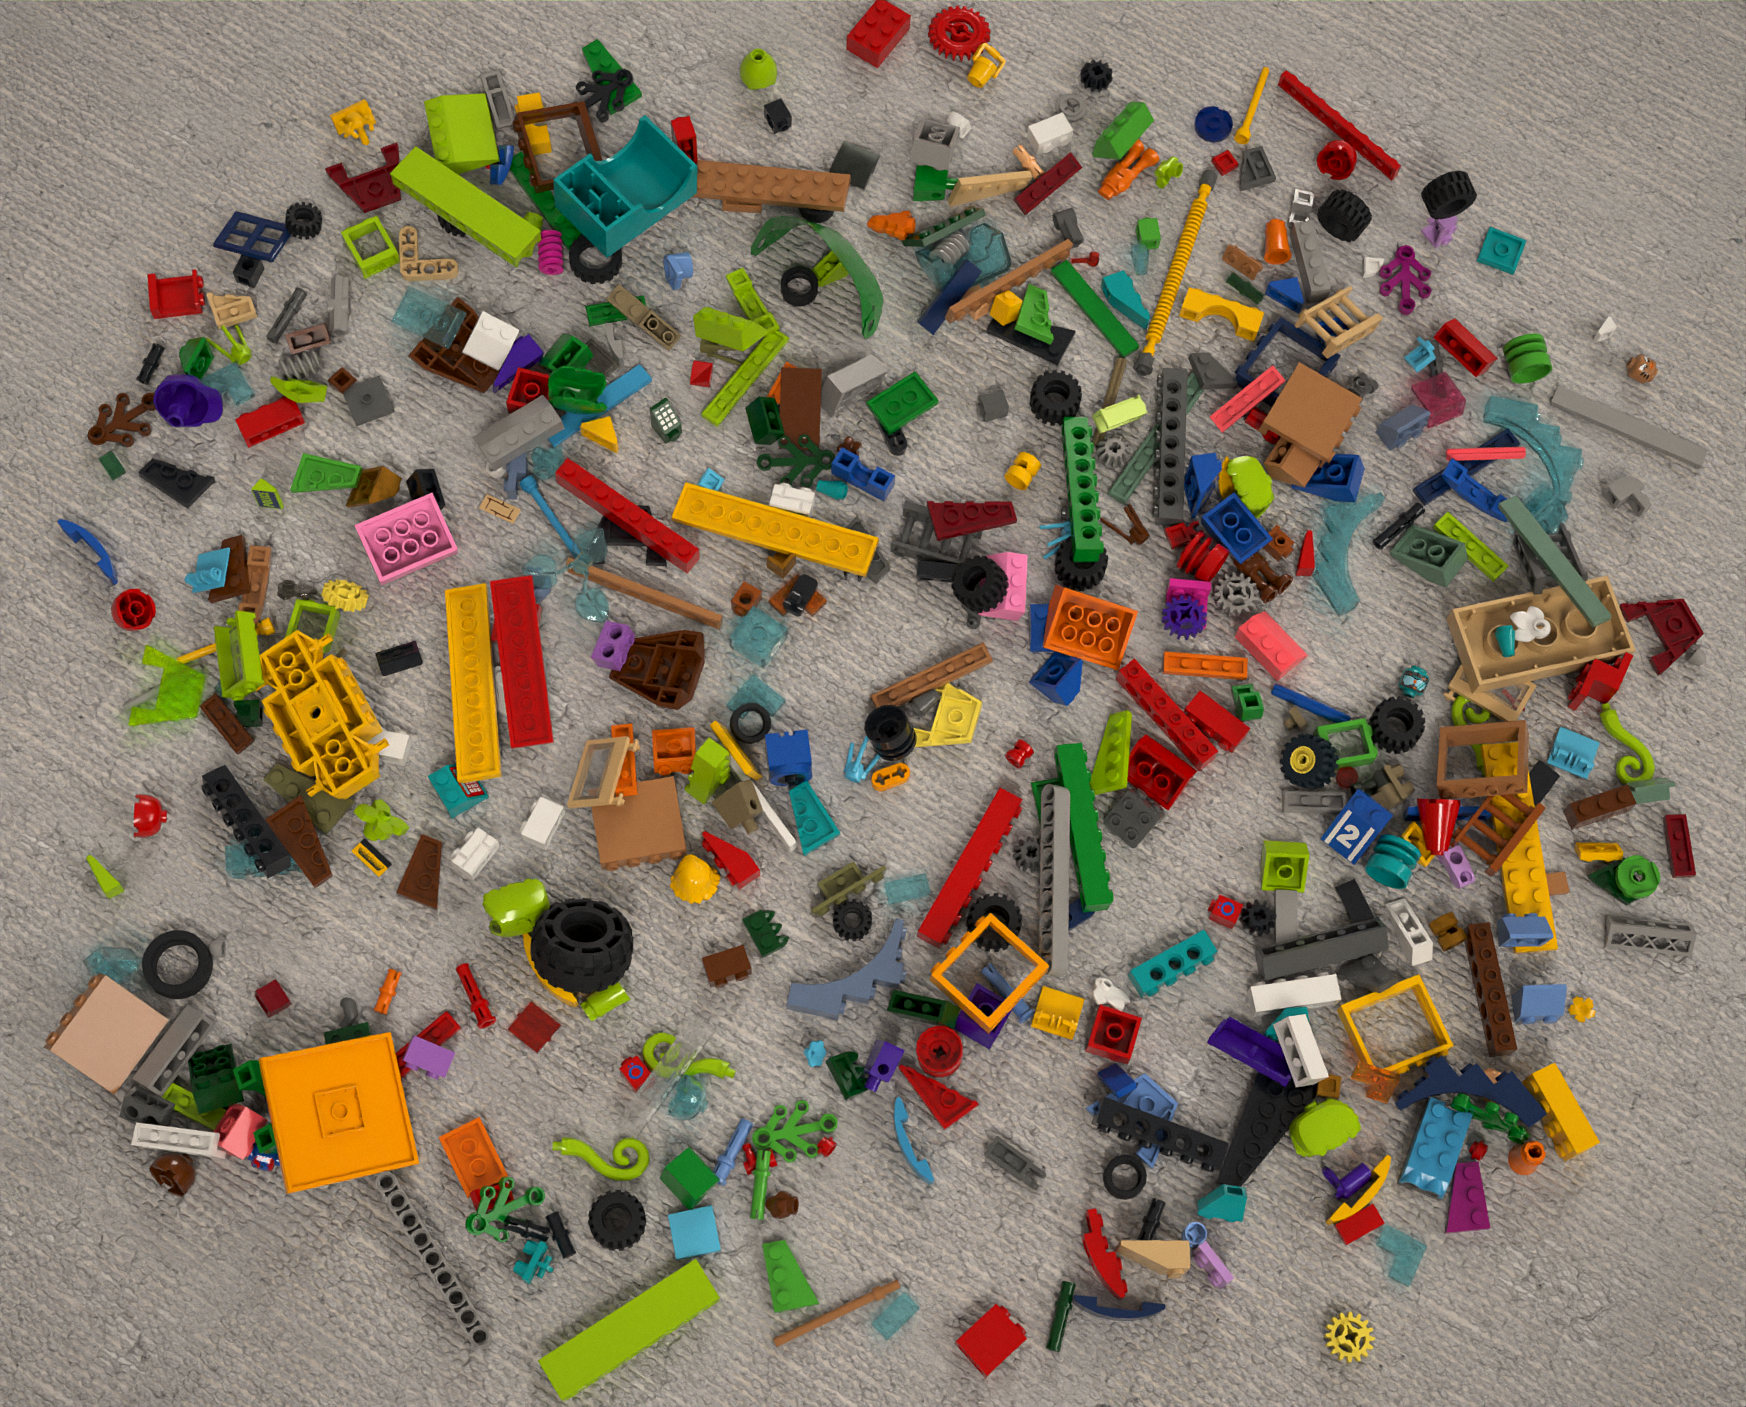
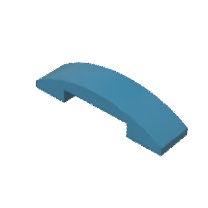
[893,1097,934,1185]

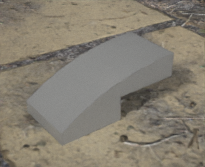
[1288,189,1315,228]
[605,323,624,368]

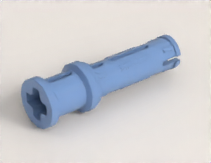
[981,963,1035,1024]
[713,1118,754,1186]

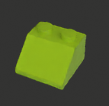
[1261,840,1310,893]

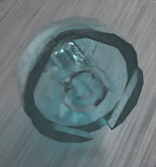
[668,1074,709,1121]

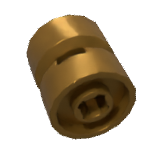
[1428,912,1468,952]

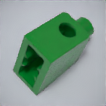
[913,165,958,201]

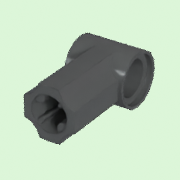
[1052,208,1084,248]

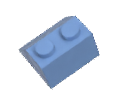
[1496,913,1554,947]
[1511,984,1567,1024]

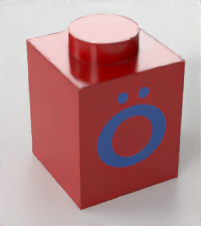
[1207,894,1243,929]
[619,1055,654,1094]

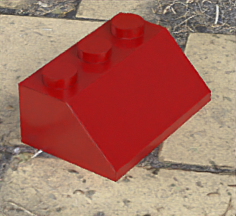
[1127,734,1197,810]

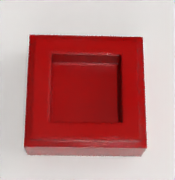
[1211,150,1239,176]

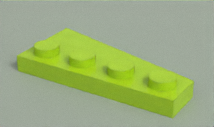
[1089,710,1132,795]

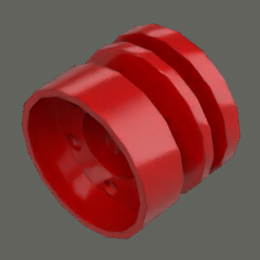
[1176,531,1230,582]
[916,1026,963,1078]

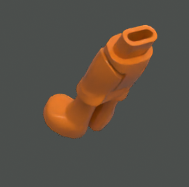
[1098,139,1160,200]

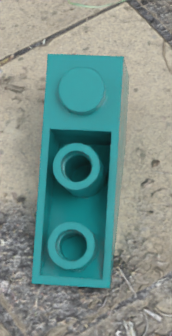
[1100,270,1150,329]

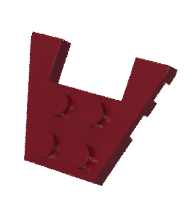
[325,142,401,213]
[1619,598,1704,676]

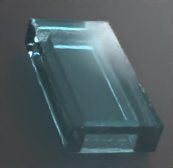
[884,873,931,905]
[871,1292,920,1341]

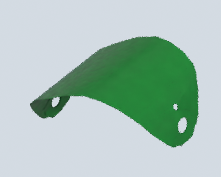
[751,216,883,339]

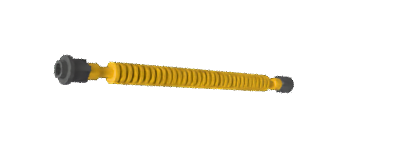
[1133,170,1218,376]

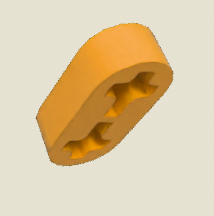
[871,763,910,791]

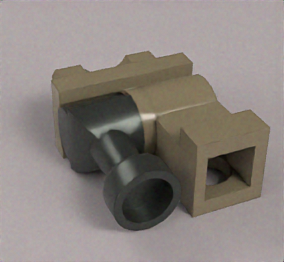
[1350,764,1415,810]

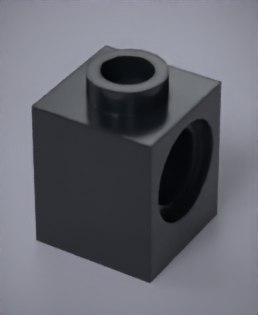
[764,98,792,134]
[233,255,264,288]

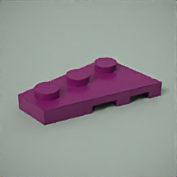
[1445,1161,1491,1234]

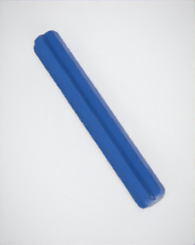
[1271,684,1351,723]

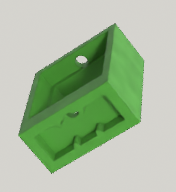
[1313,718,1378,771]

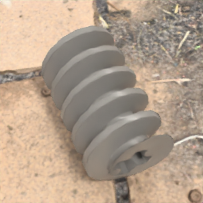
[929,231,970,270]
[276,349,322,381]

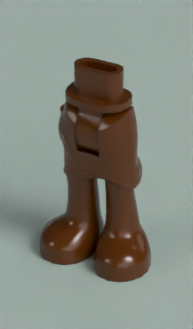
[1230,552,1293,603]

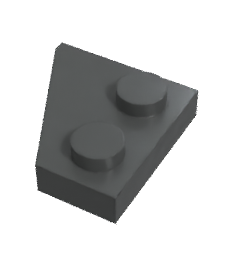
[1239,146,1276,192]
[1188,352,1238,390]
[1337,954,1398,993]

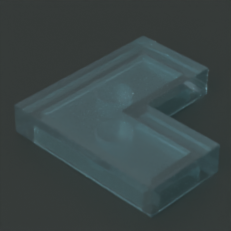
[200,362,255,405]
[726,675,786,720]
[1376,1225,1427,1287]

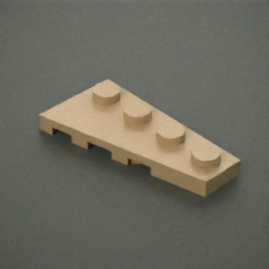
[948,170,1032,207]

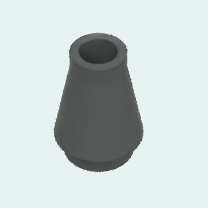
[909,688,941,718]

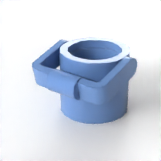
[663,252,693,291]

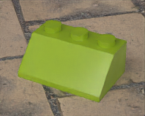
[693,307,768,352]

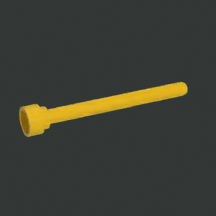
[1234,67,1269,144]
[176,617,275,665]

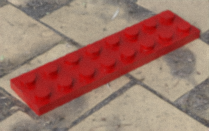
[490,575,554,749]

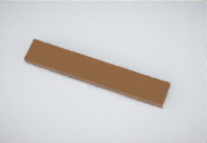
[870,642,993,708]

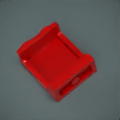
[147,269,205,319]
[954,1304,1027,1378]

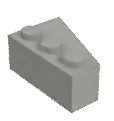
[821,354,887,418]

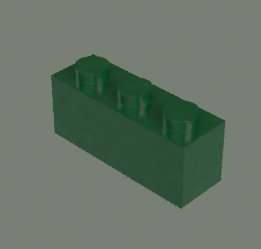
[887,990,960,1029]

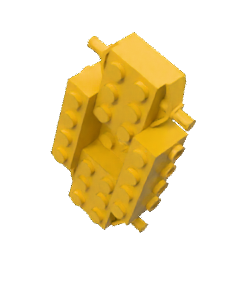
[256,630,389,800]

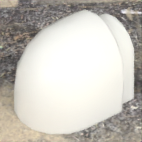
[946,111,971,138]

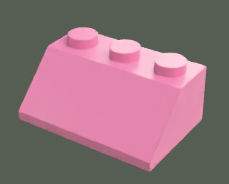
[978,552,1028,621]

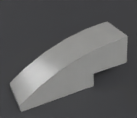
[480,70,515,129]

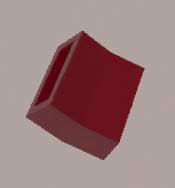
[254,979,292,1018]

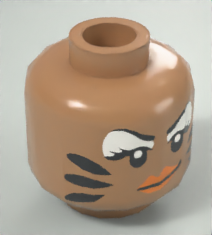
[1626,354,1658,384]

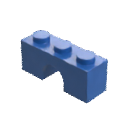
[831,448,895,502]

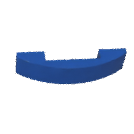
[1441,458,1508,522]
[57,519,118,585]

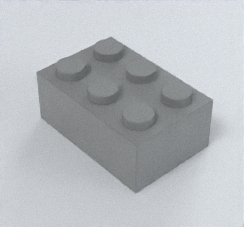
[909,118,960,171]

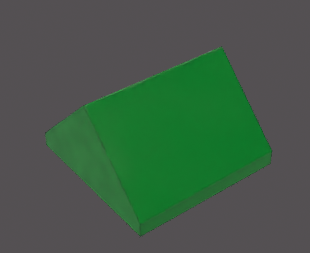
[660,1147,720,1210]

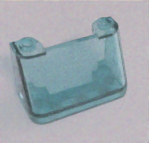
[915,223,1011,292]

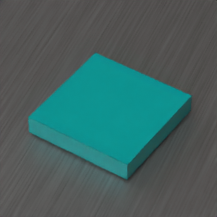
[1476,227,1527,275]

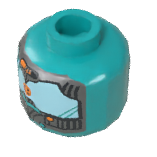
[1398,666,1429,698]

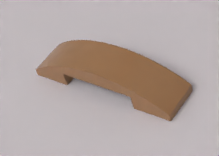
[238,545,271,625]

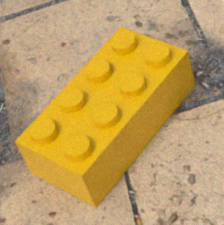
[1522,1063,1600,1162]

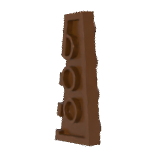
[265,795,333,888]

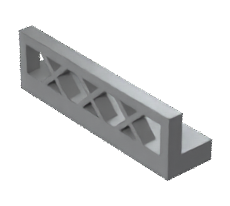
[1604,915,1697,957]

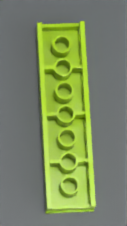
[390,146,541,268]
[538,1259,720,1402]

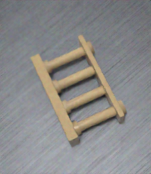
[1294,286,1383,359]

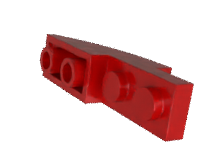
[1081,1208,1128,1300]

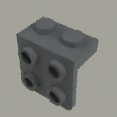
[1104,787,1166,848]

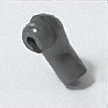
[961,604,981,629]
[338,997,358,1028]

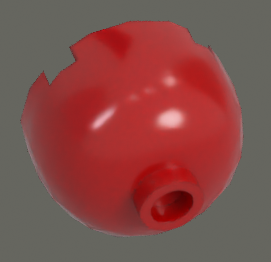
[1317,140,1357,180]
[111,589,156,631]
[134,794,167,838]

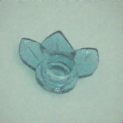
[531,446,565,480]

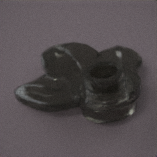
[277,580,317,600]

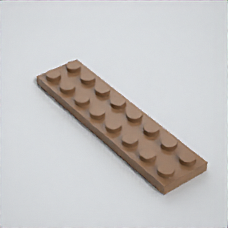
[692,160,851,212]

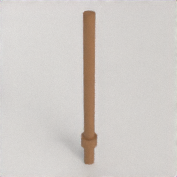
[773,1279,901,1347]

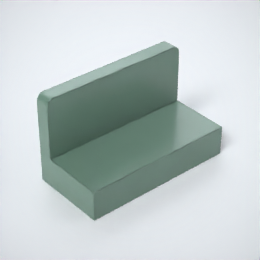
[1625,777,1675,804]

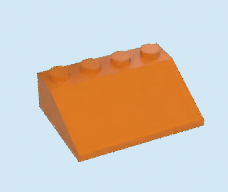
[1043,584,1138,670]

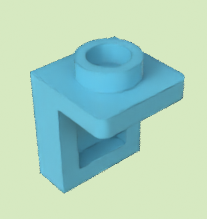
[1404,336,1436,373]

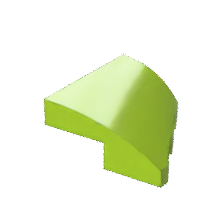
[270,376,327,403]

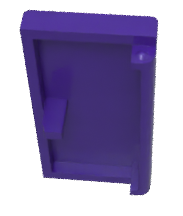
[1207,1016,1292,1087]

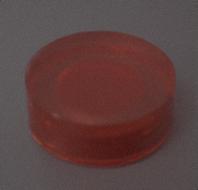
[1336,766,1358,788]

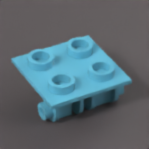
[185,548,230,593]
[1547,727,1600,779]

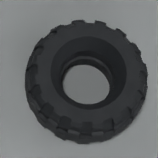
[530,898,634,994]

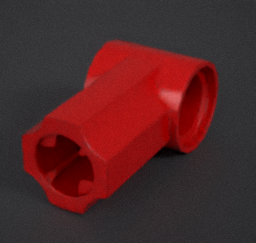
[1245,407,1280,444]

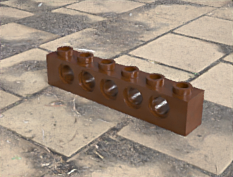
[1464,922,1517,1057]

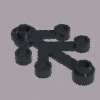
[570,69,633,123]

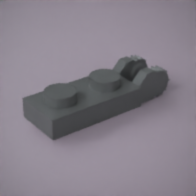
[984,1136,1046,1190]

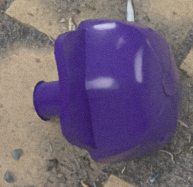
[153,374,223,428]

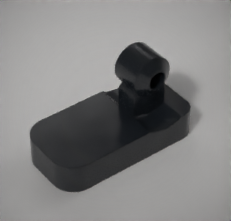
[783,574,818,617]

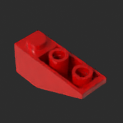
[701,831,760,890]

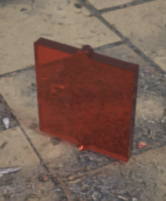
[508,1002,561,1054]

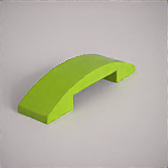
[725,267,780,337]

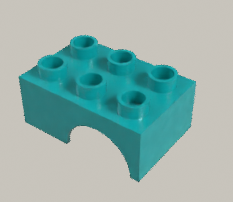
[553,115,698,258]

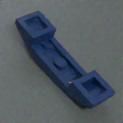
[1072,1295,1165,1321]

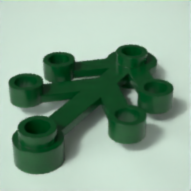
[757,435,836,488]

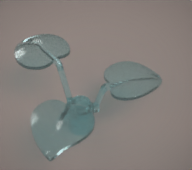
[522,528,609,623]

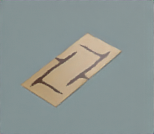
[479,494,521,524]

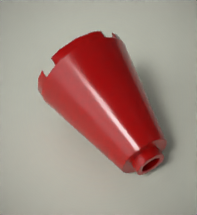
[1417,798,1461,855]

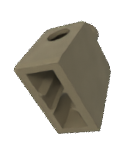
[712,779,763,835]

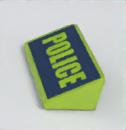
[251,479,284,509]

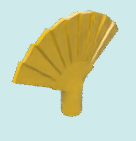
[1218,456,1235,500]

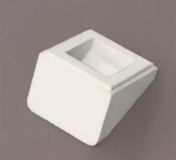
[1593,316,1617,343]

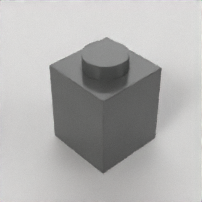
[976,390,1009,422]

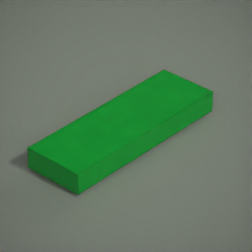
[585,295,647,327]

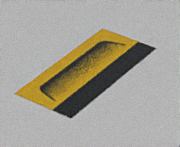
[352,838,392,877]

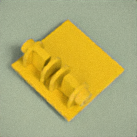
[1031,986,1085,1040]

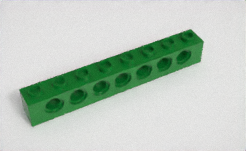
[1061,417,1104,562]

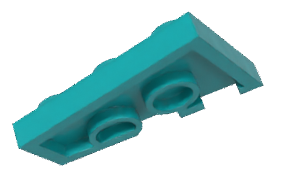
[789,780,841,856]

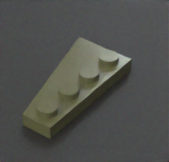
[263,763,355,834]

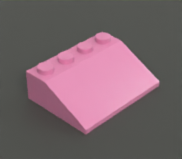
[354,493,458,586]

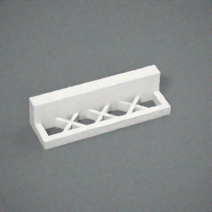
[131,1122,226,1159]

